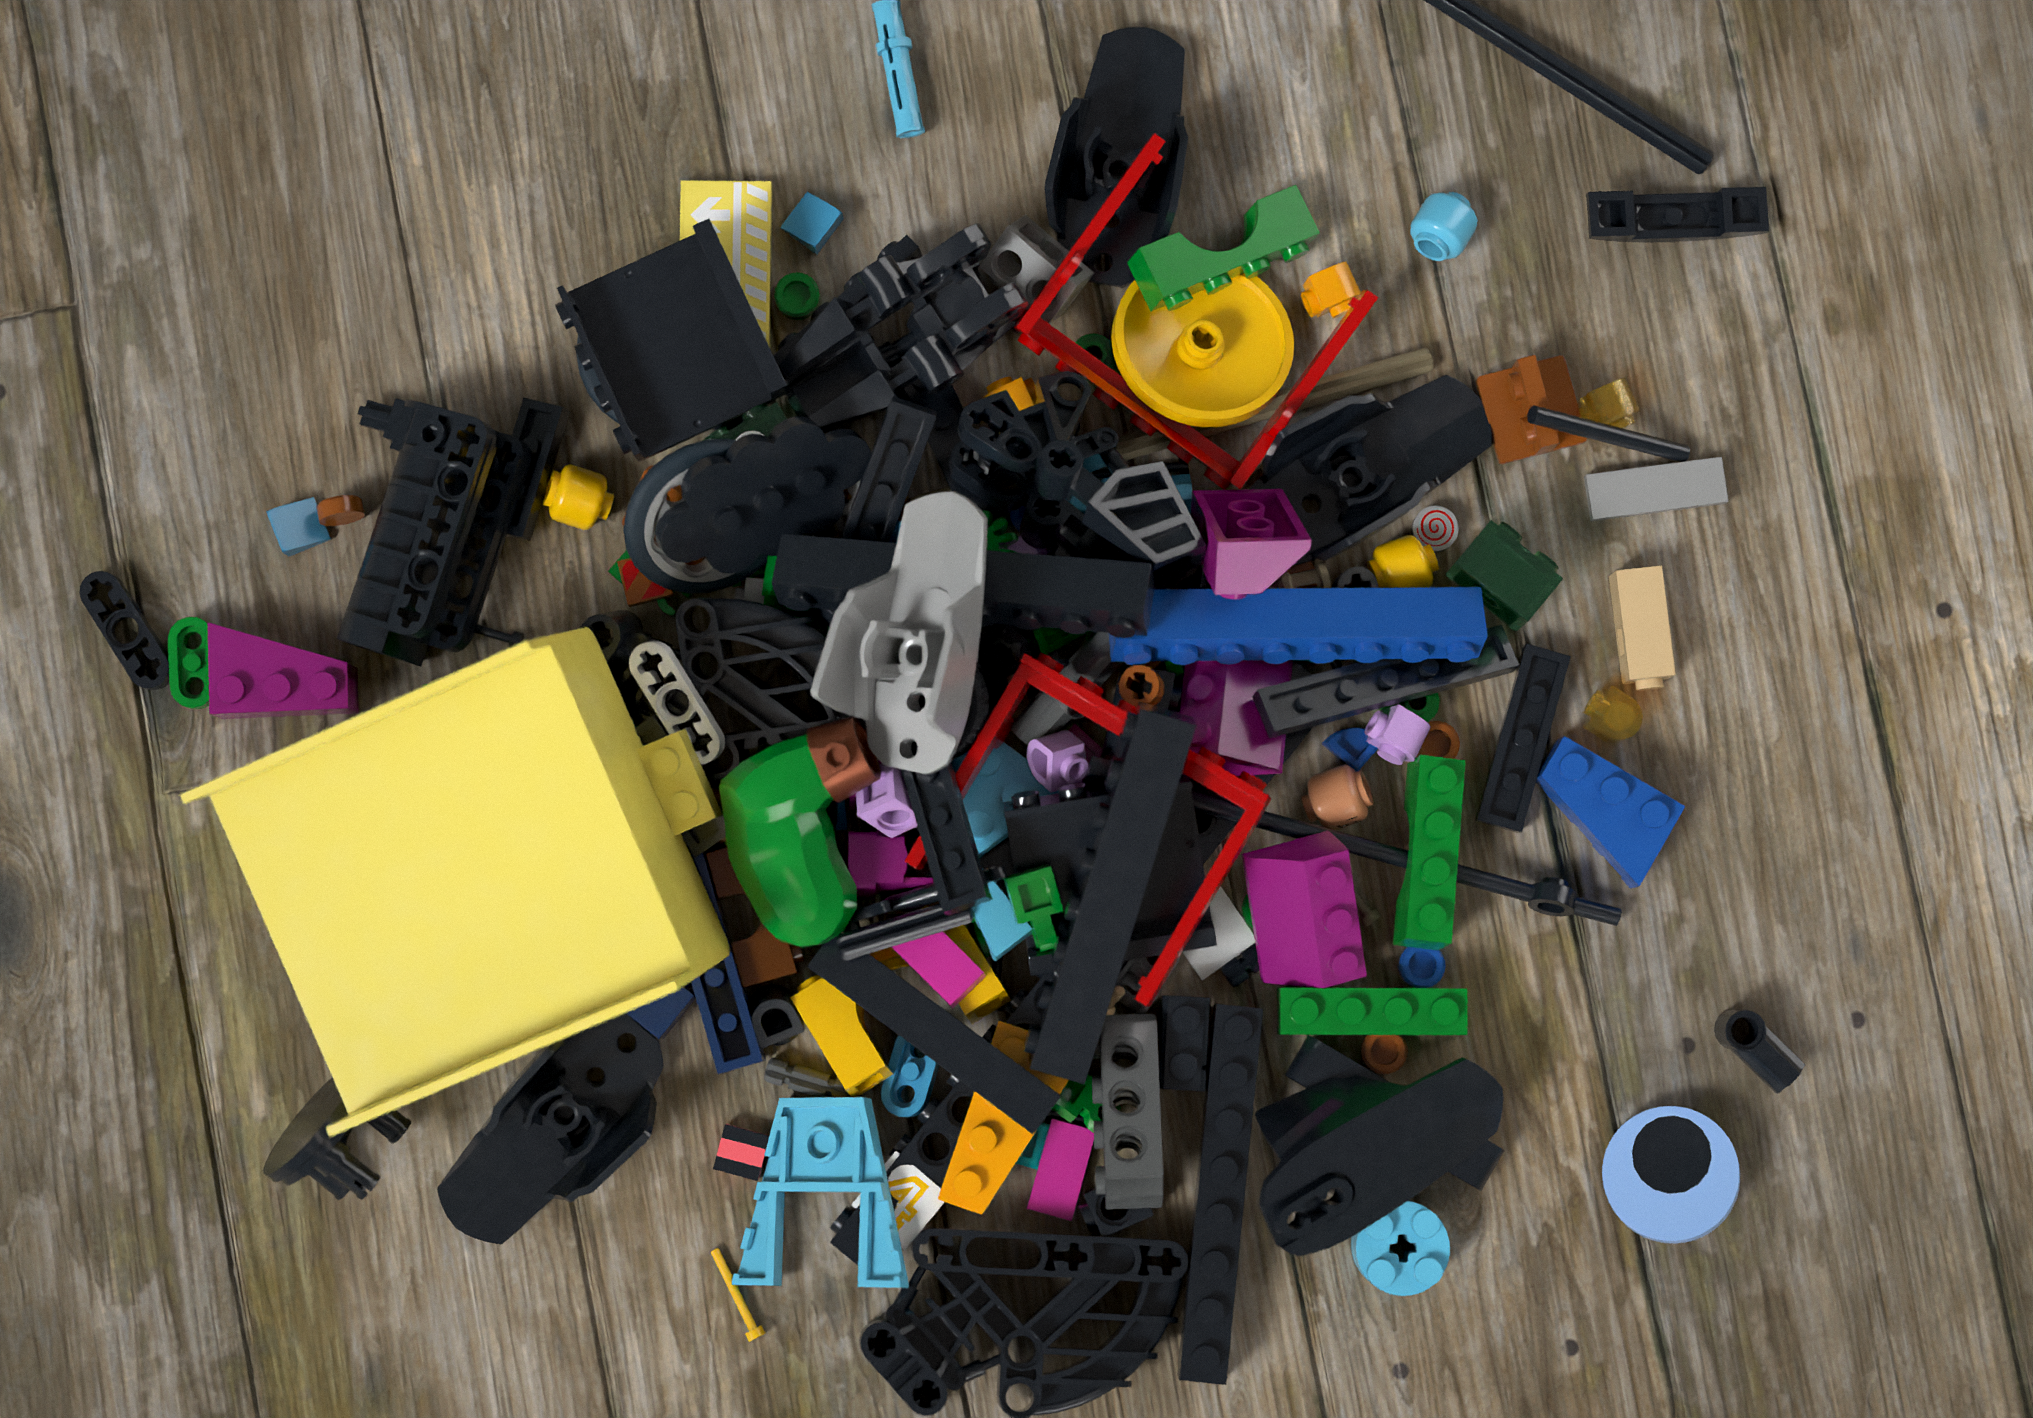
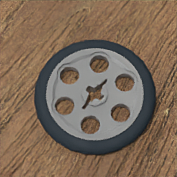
[623,439,768,594]

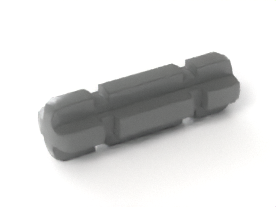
[764,1058,851,1098]

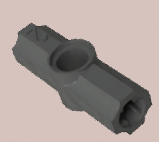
[1010,632,1122,745]

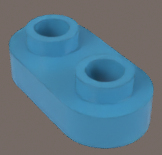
[881,1035,940,1118]

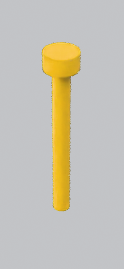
[711,1248,766,1342]

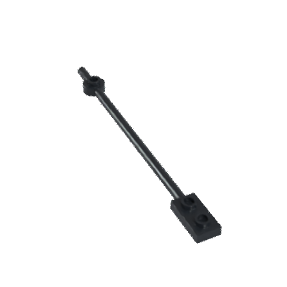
[1082,755,1622,926]

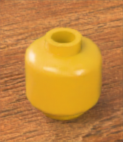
[543,464,614,530]
[1367,535,1439,588]

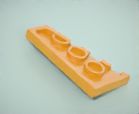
[938,1021,1069,1215]

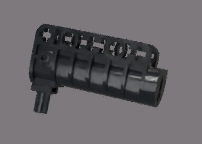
[337,398,532,667]

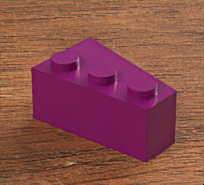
[207,622,359,719]

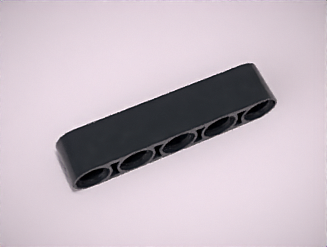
[1285,1035,1505,1191]

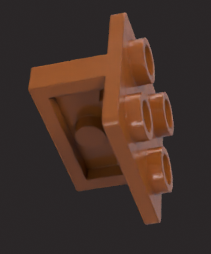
[1476,355,1587,464]

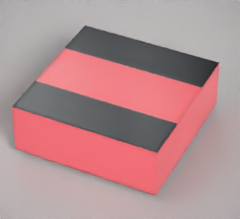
[713,1124,770,1181]

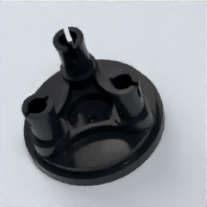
[263,1077,412,1200]

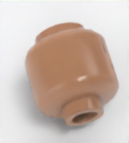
[1302,764,1374,830]

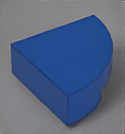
[1321,728,1378,772]

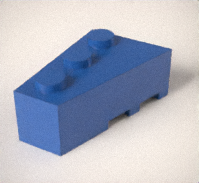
[1536,736,1685,889]

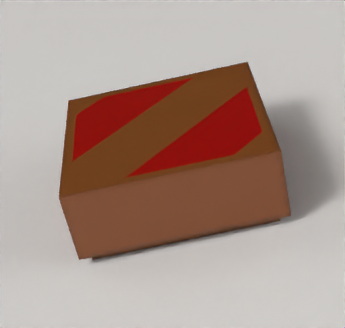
[617,558,674,607]

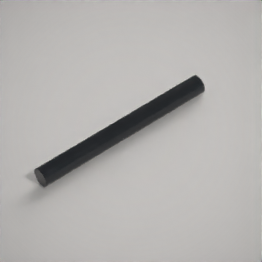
[1527,405,1690,462]

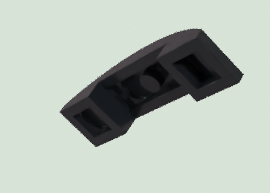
[1586,187,1769,242]

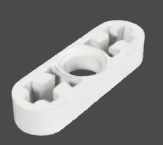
[629,641,725,764]

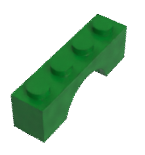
[1127,185,1320,311]
[1393,755,1466,950]
[1277,988,1468,1035]

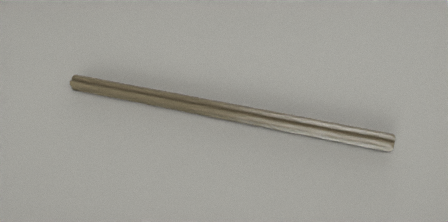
[909,348,1434,502]

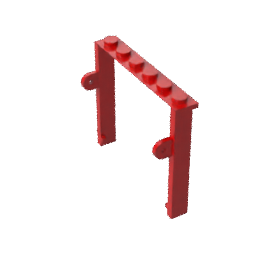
[1014,133,1379,490]
[904,652,1272,1007]

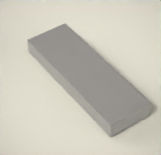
[1584,457,1729,522]

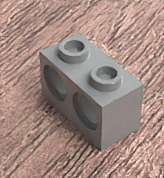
[980,214,1094,324]

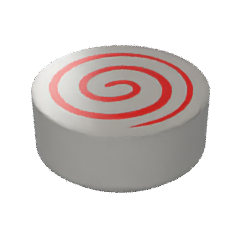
[1411,506,1459,553]

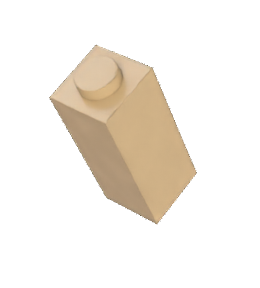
[1609,565,1676,691]

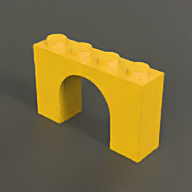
[790,901,1011,1097]

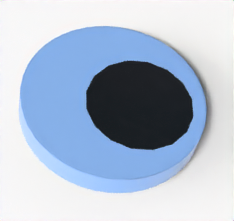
[1602,1106,1740,1243]

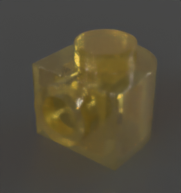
[1579,377,1641,429]
[1582,685,1643,743]

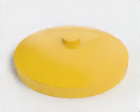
[1111,273,1294,427]

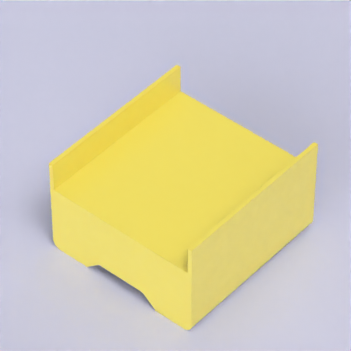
[180,627,730,1136]

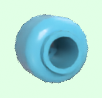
[1410,192,1478,261]

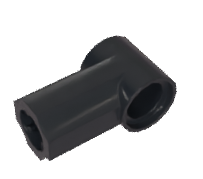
[1714,1009,1805,1094]

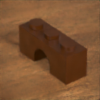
[706,848,805,988]

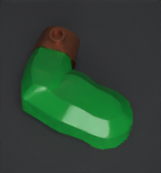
[719,716,881,948]

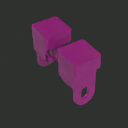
[848,759,952,900]

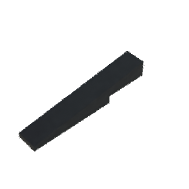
[807,937,1061,1134]

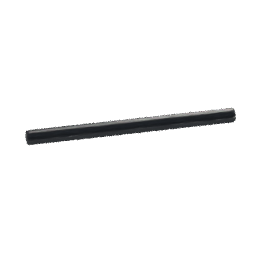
[1424,0,1714,175]

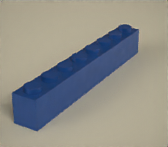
[1109,587,1488,665]

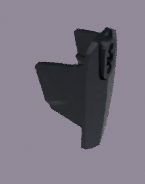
[1045,27,1188,289]
[1249,375,1492,566]
[437,1012,664,1244]
[1255,1057,1503,1257]

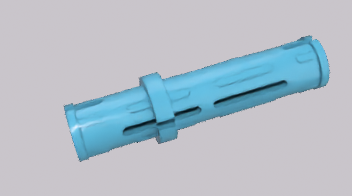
[871,0,925,138]

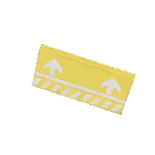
[680,181,772,348]

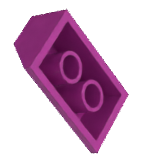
[1191,489,1311,599]
[1180,660,1293,776]
[1241,830,1367,988]

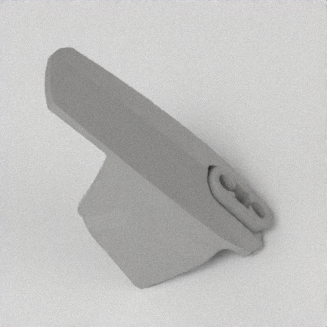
[811,492,987,774]

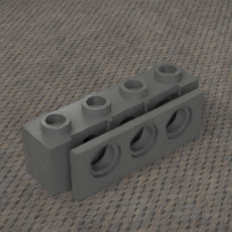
[1092,1014,1163,1209]

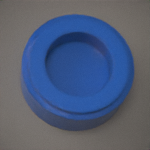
[1398,947,1445,988]

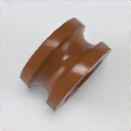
[1119,665,1165,708]

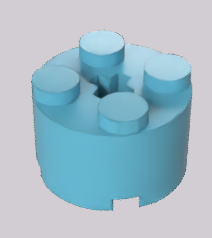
[1351,1200,1450,1296]

